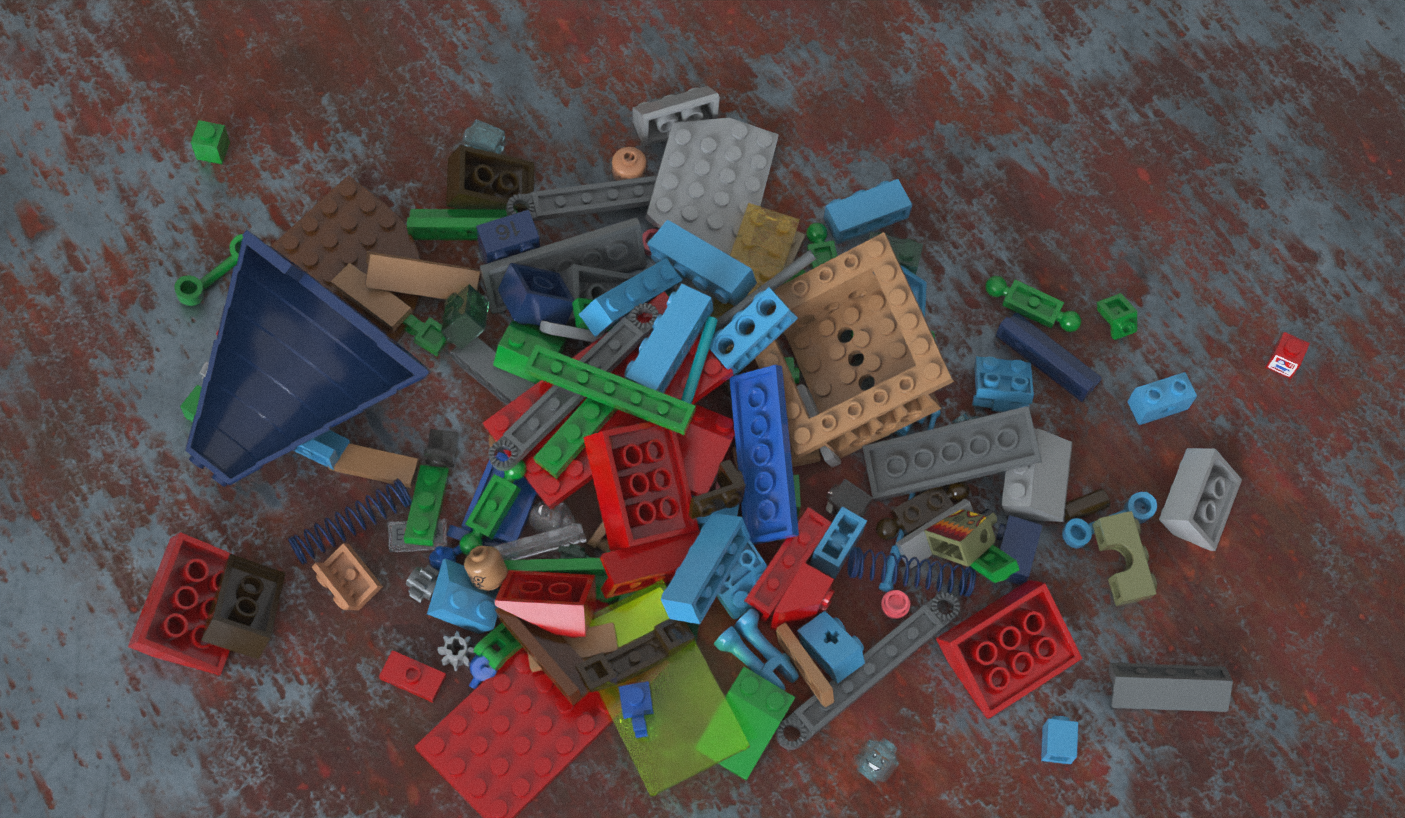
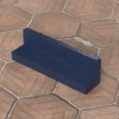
[995,313,1102,402]

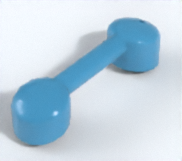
[1062,492,1157,549]

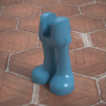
[714,607,799,691]

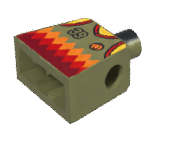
[924,509,997,566]

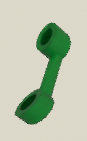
[174,234,243,306]

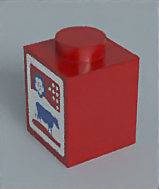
[1265,332,1310,379]

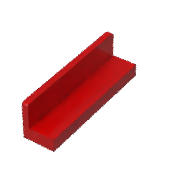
[744,507,832,623]
[600,530,701,599]

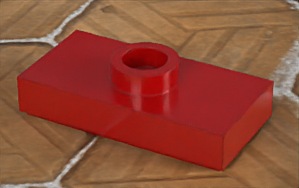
[379,650,447,703]

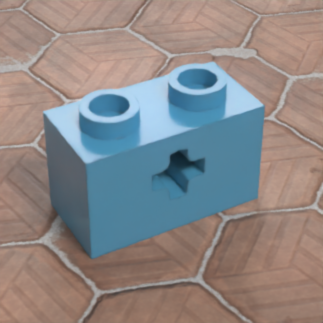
[1127,372,1197,425]
[810,507,867,579]
[797,611,865,683]

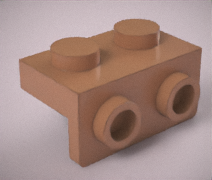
[312,543,383,611]

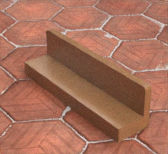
[365,251,480,304]

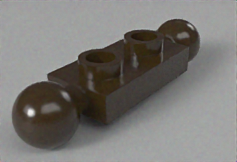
[876,481,969,540]

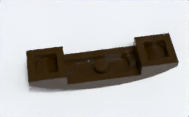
[575,619,695,692]

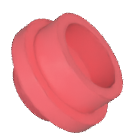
[881,590,910,619]

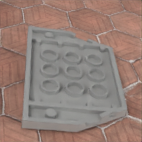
[645,118,779,264]

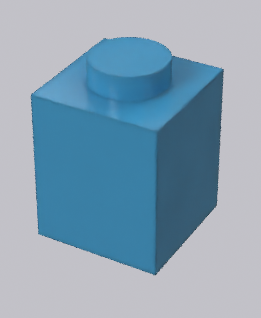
[1041,716,1078,764]

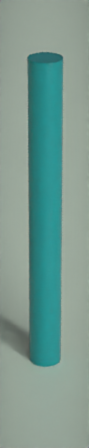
[681,316,718,404]

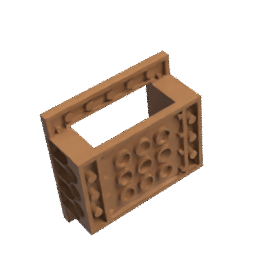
[746,232,954,458]

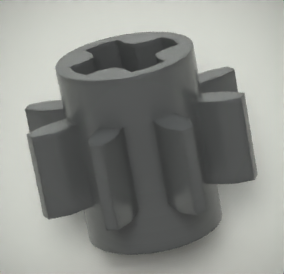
[406,565,439,603]

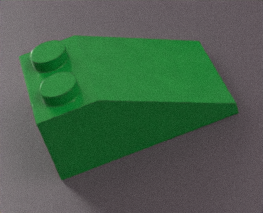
[493,320,570,384]
[695,667,795,781]

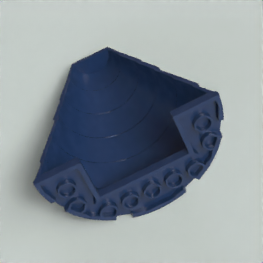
[185,230,431,487]

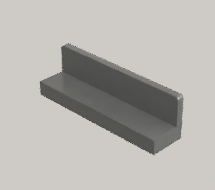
[1108,663,1233,712]

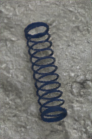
[288,478,412,565]
[847,547,976,597]

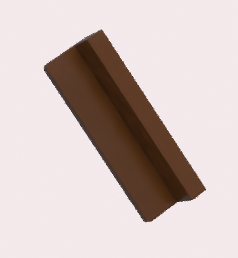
[495,607,590,706]

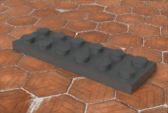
[480,217,647,314]
[862,406,1042,502]

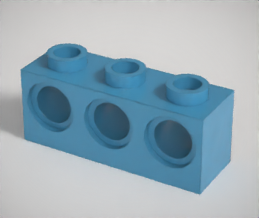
[709,287,798,375]

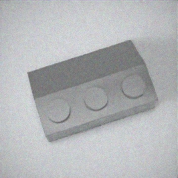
[633,86,720,147]
[1002,429,1072,522]
[1159,448,1242,551]

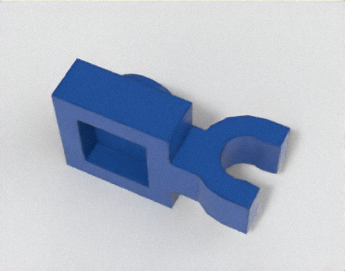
[619,681,654,738]

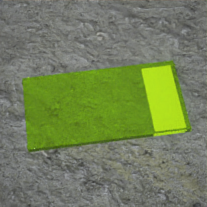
[589,580,750,797]

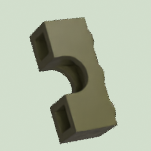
[1092,511,1157,607]

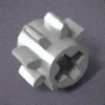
[438,631,476,671]

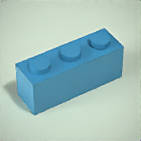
[823,179,912,244]

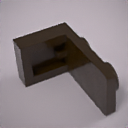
[689,460,746,519]

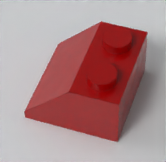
[770,562,835,632]

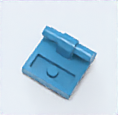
[972,356,1034,412]
[717,539,767,619]

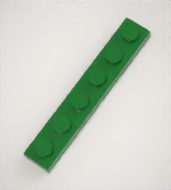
[524,344,696,435]

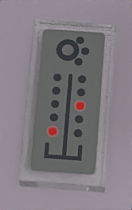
[388,519,448,552]

